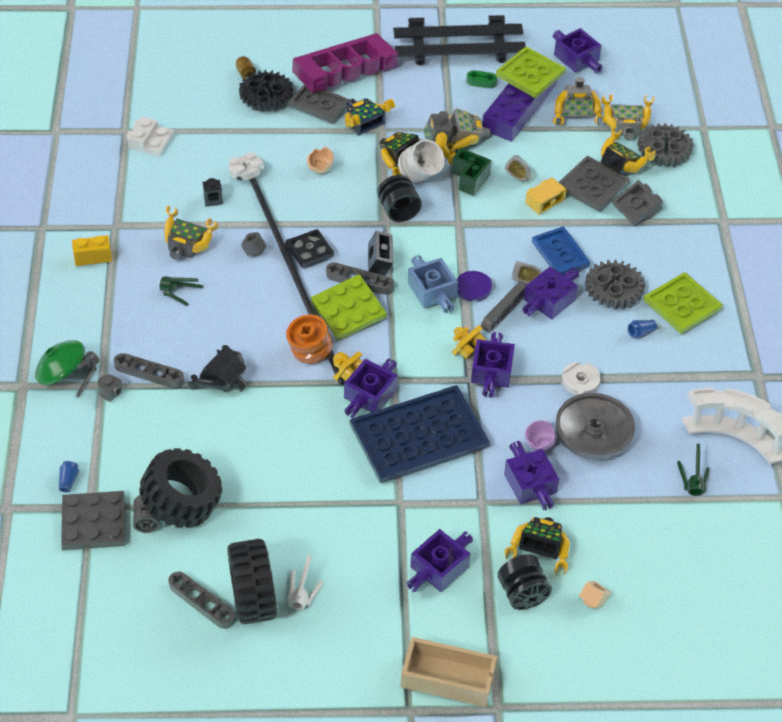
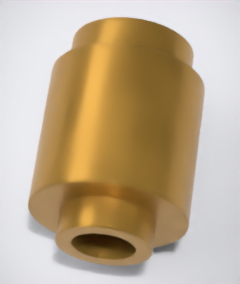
[235,56,256,79]

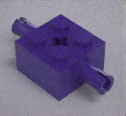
[552,28,603,74]
[522,266,579,320]
[471,332,515,398]
[344,358,398,418]
[504,441,559,511]
[406,529,473,592]

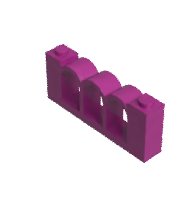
[292,33,398,93]

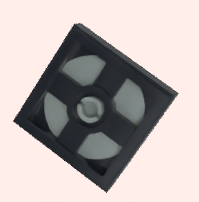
[285,229,334,268]

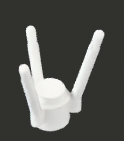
[287,555,323,610]

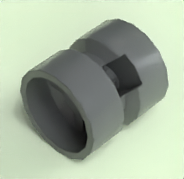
[133,495,160,533]

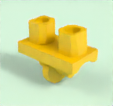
[451,325,486,359]
[333,351,363,381]

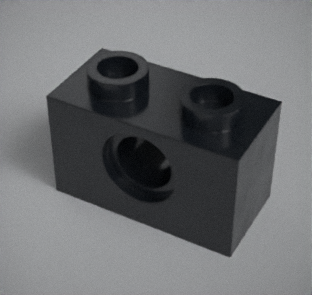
[368,231,393,276]

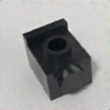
[202,178,223,207]

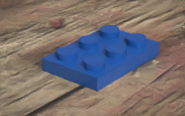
[532,226,590,275]

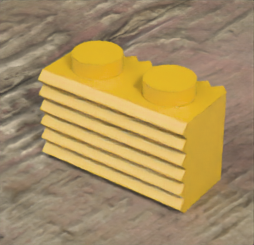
[525,177,567,215]
[72,235,112,266]

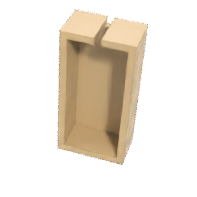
[400,637,497,707]

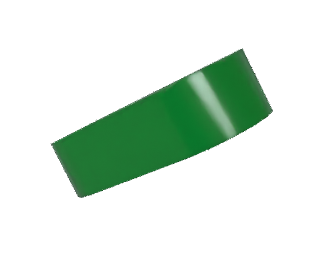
[466,70,498,89]

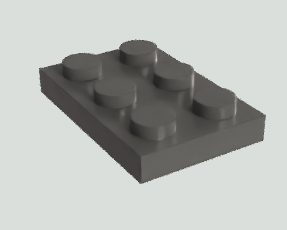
[289,85,349,124]

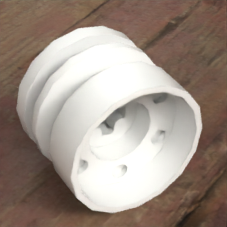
[398,139,444,183]

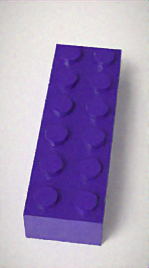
[482,81,557,142]

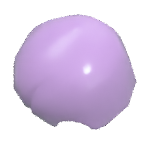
[525,420,557,451]

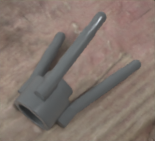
[76,351,99,397]

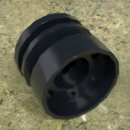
[377,174,422,222]
[497,554,552,610]

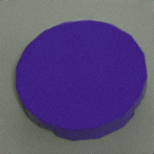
[457,270,492,302]

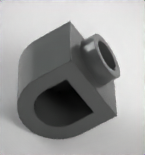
[241,232,266,256]
[98,374,123,402]

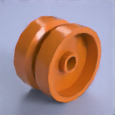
[286,314,332,364]

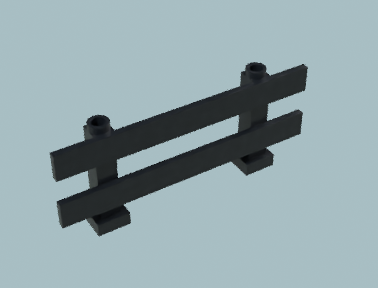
[393,15,526,66]

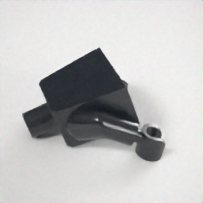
[187,345,249,392]

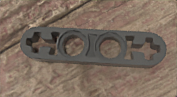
[326,262,394,295]
[481,281,527,333]
[114,353,184,389]
[168,571,234,629]

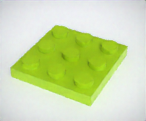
[495,46,566,98]
[643,272,723,334]
[311,274,387,341]

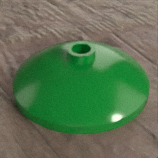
[35,340,85,385]

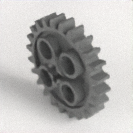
[637,123,694,167]
[585,259,645,309]

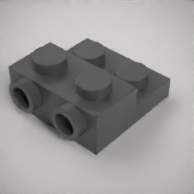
[611,180,663,226]

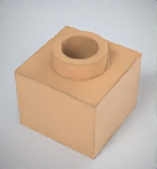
[579,581,611,608]

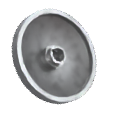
[555,393,635,460]

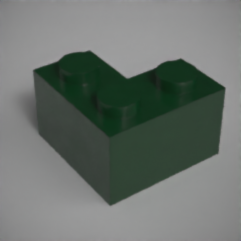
[452,148,492,196]

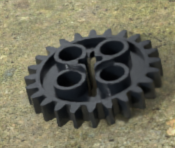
[239,70,293,112]

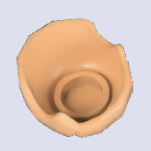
[307,147,334,174]

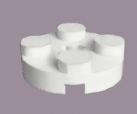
[228,152,264,180]
[561,362,600,396]

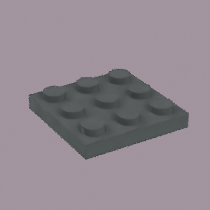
[559,155,630,212]
[61,491,125,551]

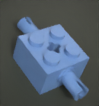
[408,255,458,314]

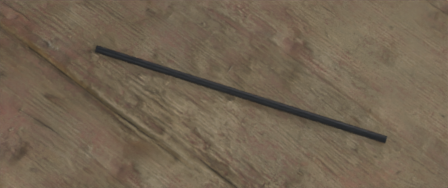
[249,177,346,386]

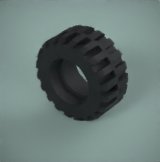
[139,448,223,528]
[227,538,277,625]

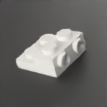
[126,117,174,157]

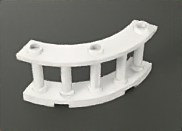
[682,388,782,465]

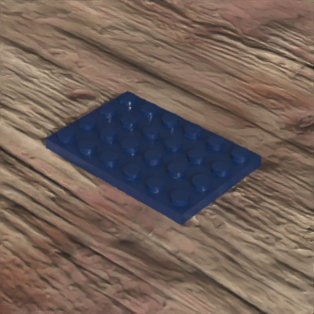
[349,385,490,483]

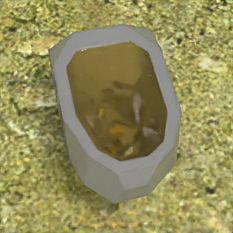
[504,155,531,182]
[512,261,541,284]

